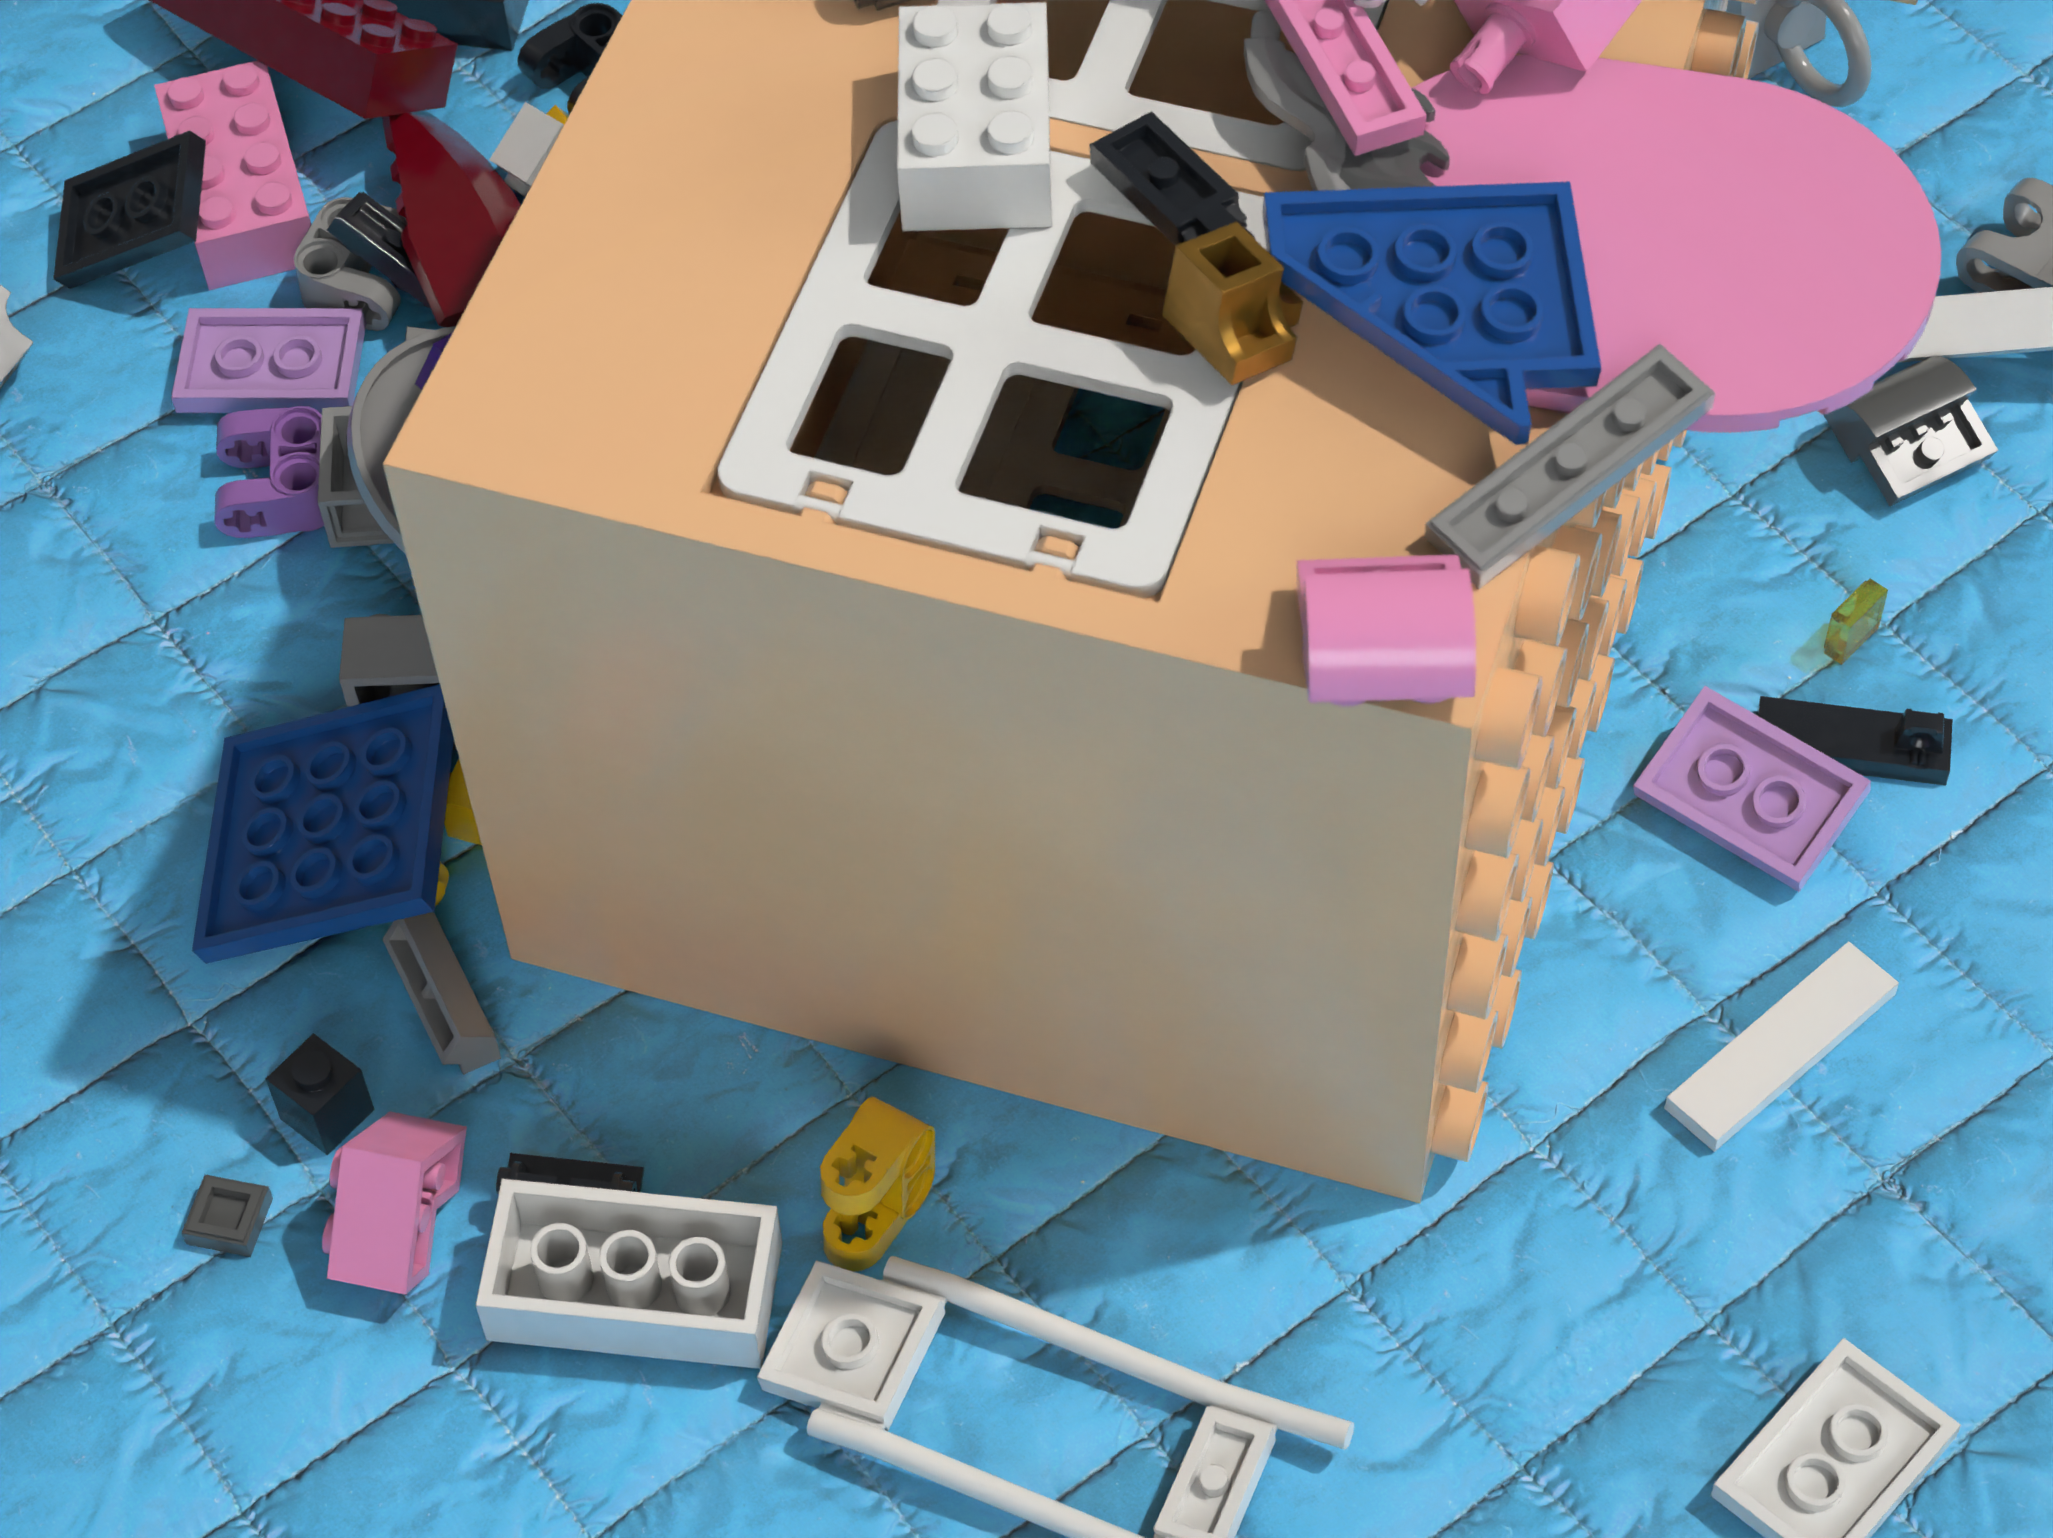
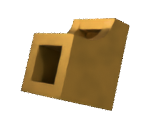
[1162,222,1304,385]

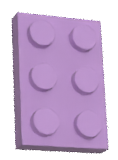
[171,308,366,413]
[1633,686,1871,892]

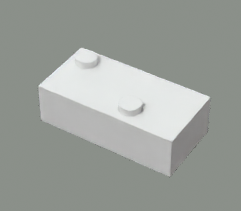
[476,1179,783,1369]

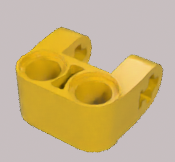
[820,1096,935,1271]

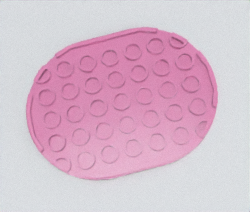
[1412,54,1941,433]

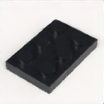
[53,130,206,289]

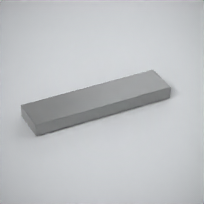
[1425,344,1715,589]

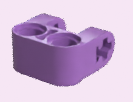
[215,406,324,538]

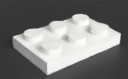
[1711,1338,1961,1538]

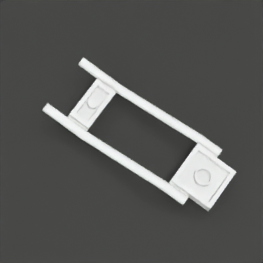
[757,1256,1354,1538]

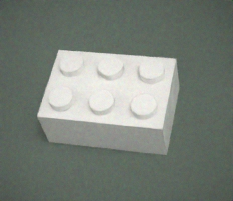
[897,2,1052,231]

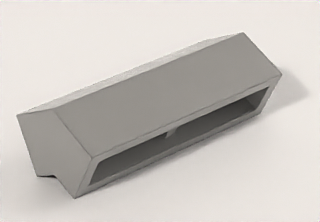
[382,913,501,1075]

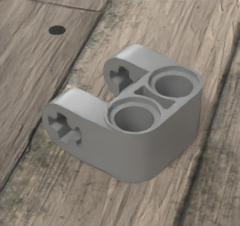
[293,197,407,331]

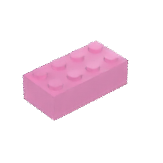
[154,60,311,291]

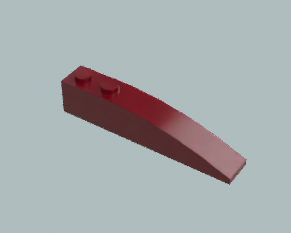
[382,111,521,328]

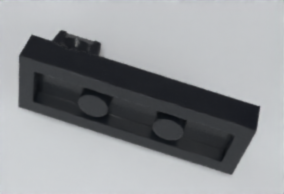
[1757,696,1953,785]

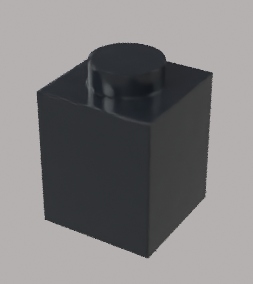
[265,1033,375,1155]

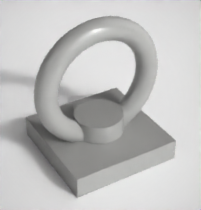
[1726,0,1872,107]

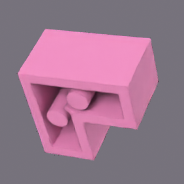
[322,1111,467,1295]

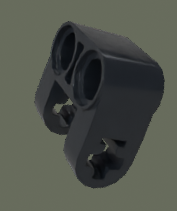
[517,3,623,114]

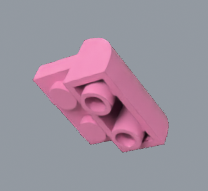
[1296,555,1476,706]

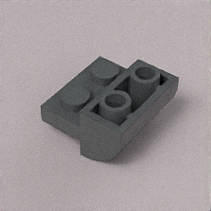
[1823,356,1998,506]

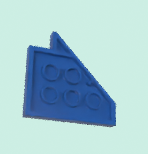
[1262,181,1602,445]

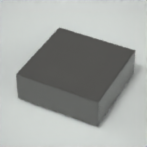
[182,1175,273,1257]

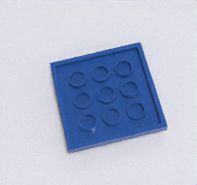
[192,684,454,964]

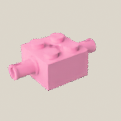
[1450,0,1642,95]

